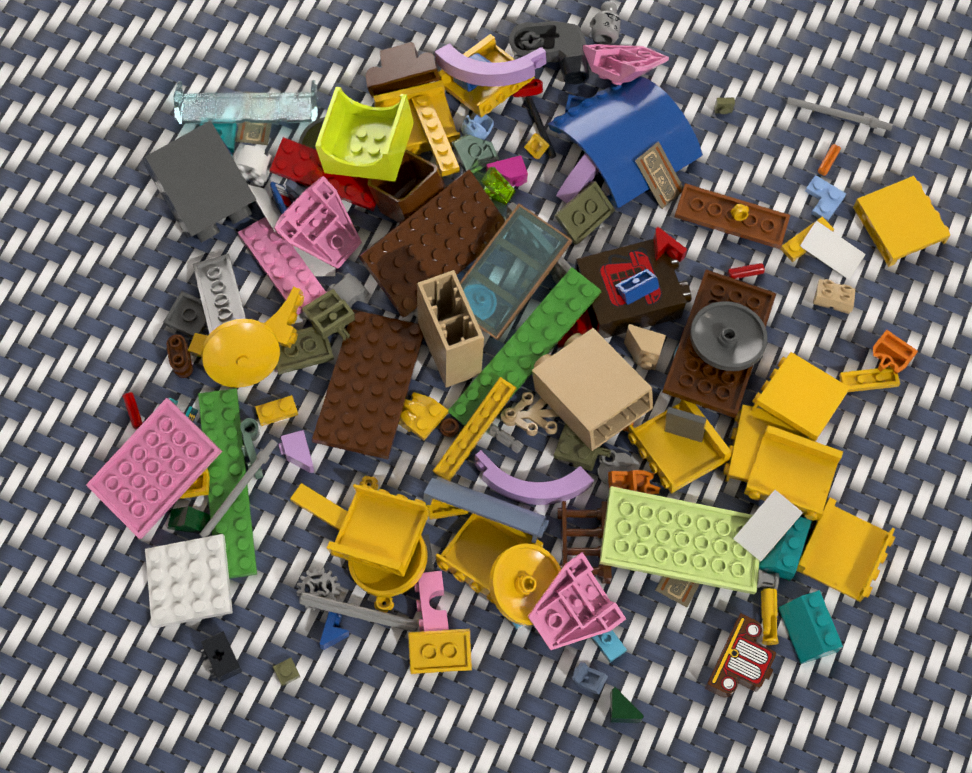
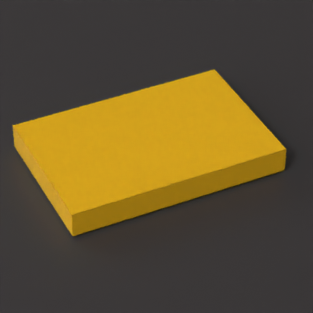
[408,629,472,674]

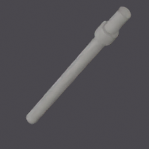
[787,97,893,131]
[199,439,278,538]

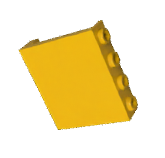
[439,34,535,118]
[853,176,950,267]
[751,352,850,442]
[628,399,731,494]
[723,405,808,482]
[327,484,430,577]
[436,513,543,603]

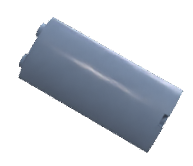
[423,476,549,543]

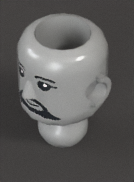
[590,1,621,45]

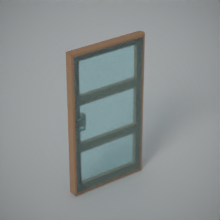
[460,204,572,341]

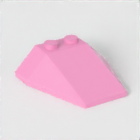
[583,44,669,85]
[274,176,362,269]
[528,552,626,650]

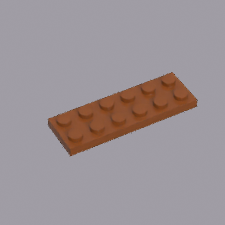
[674,183,790,249]

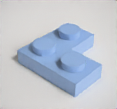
[805,175,846,222]

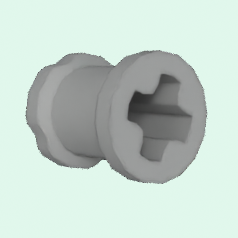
[757,570,779,589]

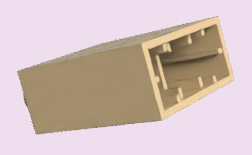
[417,270,484,387]
[532,328,653,451]

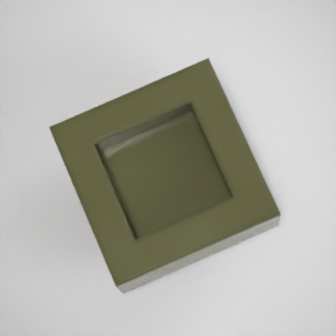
[714,97,735,114]
[273,658,300,686]

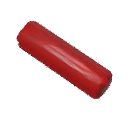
[728,263,765,279]
[123,392,143,429]

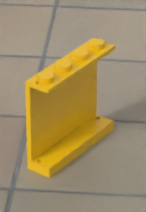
[373,80,460,155]
[744,425,843,521]
[796,497,895,602]

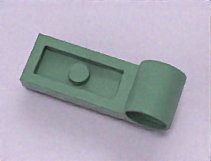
[240,418,263,479]

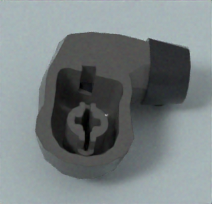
[509,21,589,85]

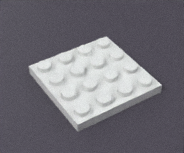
[145,534,233,628]

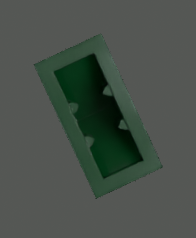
[167,506,210,534]
[610,687,644,723]

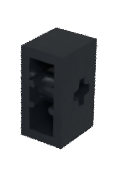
[200,631,242,682]

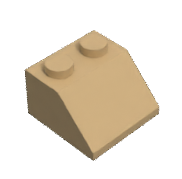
[624,324,666,370]

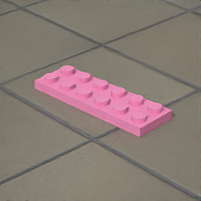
[238,217,326,315]

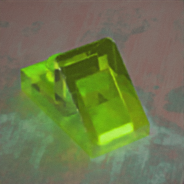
[481,167,515,205]

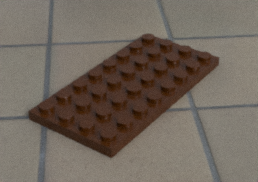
[358,169,511,318]
[662,270,777,418]
[312,310,424,460]

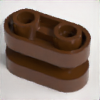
[166,334,193,378]

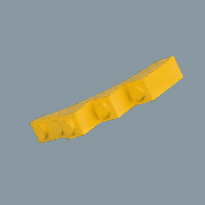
[188,286,304,357]

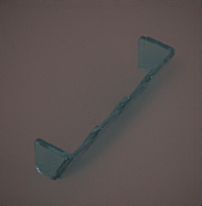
[173,80,318,124]

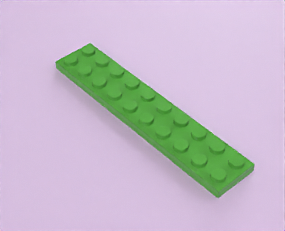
[448,267,601,426]
[198,388,257,579]

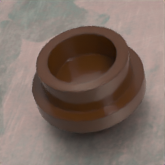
[440,418,459,437]

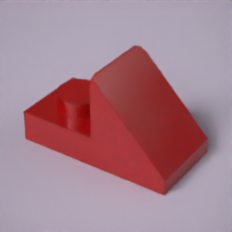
[653,227,687,262]

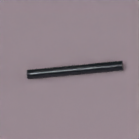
[525,96,556,159]

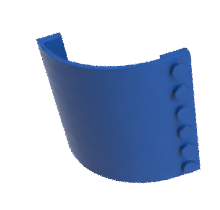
[548,76,703,208]

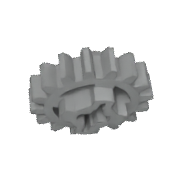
[296,567,340,612]

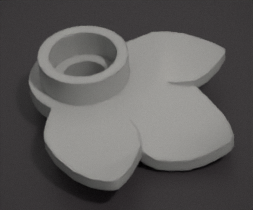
[597,450,634,484]

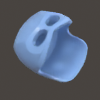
[461,114,494,140]

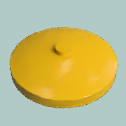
[201,319,280,388]
[348,536,428,597]
[489,543,561,626]

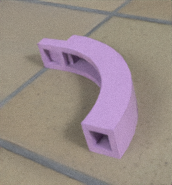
[435,43,546,87]
[556,153,599,203]
[475,450,594,505]

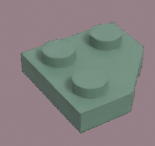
[452,134,499,173]

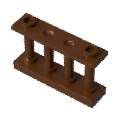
[557,501,612,584]

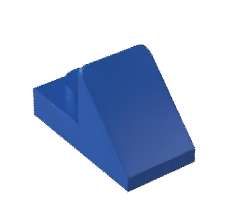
[320,611,349,650]

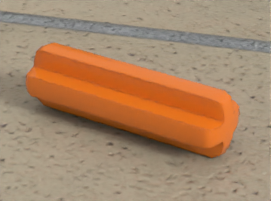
[818,144,841,176]

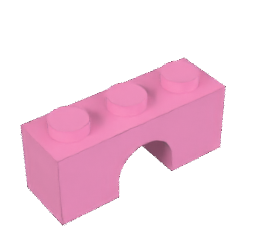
[414,571,449,631]

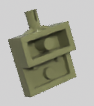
[302,289,355,340]
[554,423,611,471]

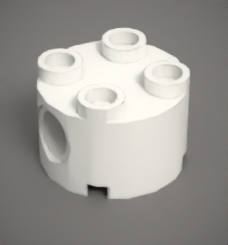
[235,145,274,186]

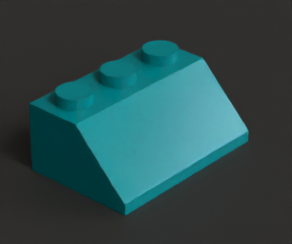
[759,517,811,581]
[778,590,843,664]

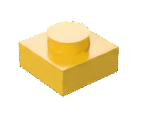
[524,133,550,159]

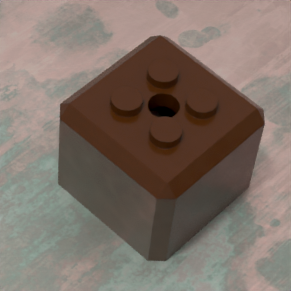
[368,150,446,223]

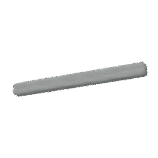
[299,593,418,632]

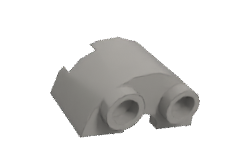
[327,273,370,308]

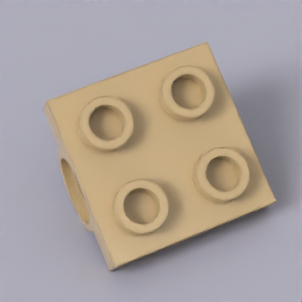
[813,279,855,314]

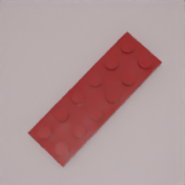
[270,137,376,211]

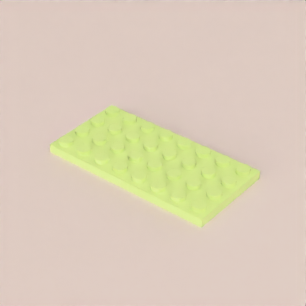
[599,486,759,594]

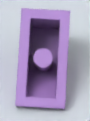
[279,430,314,473]

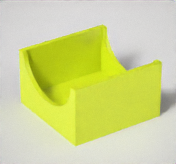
[315,87,414,181]

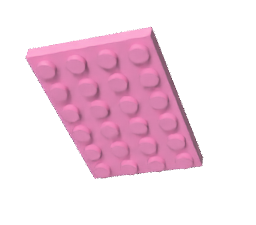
[86,398,222,539]

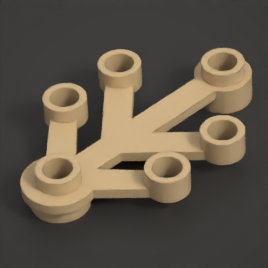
[501,392,559,436]

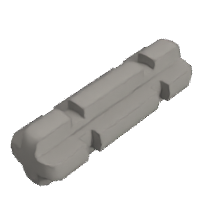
[488,424,523,453]

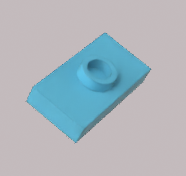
[591,630,627,663]

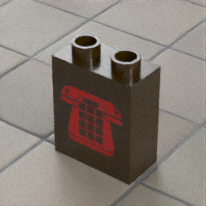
[574,239,692,338]

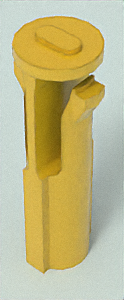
[761,588,779,645]

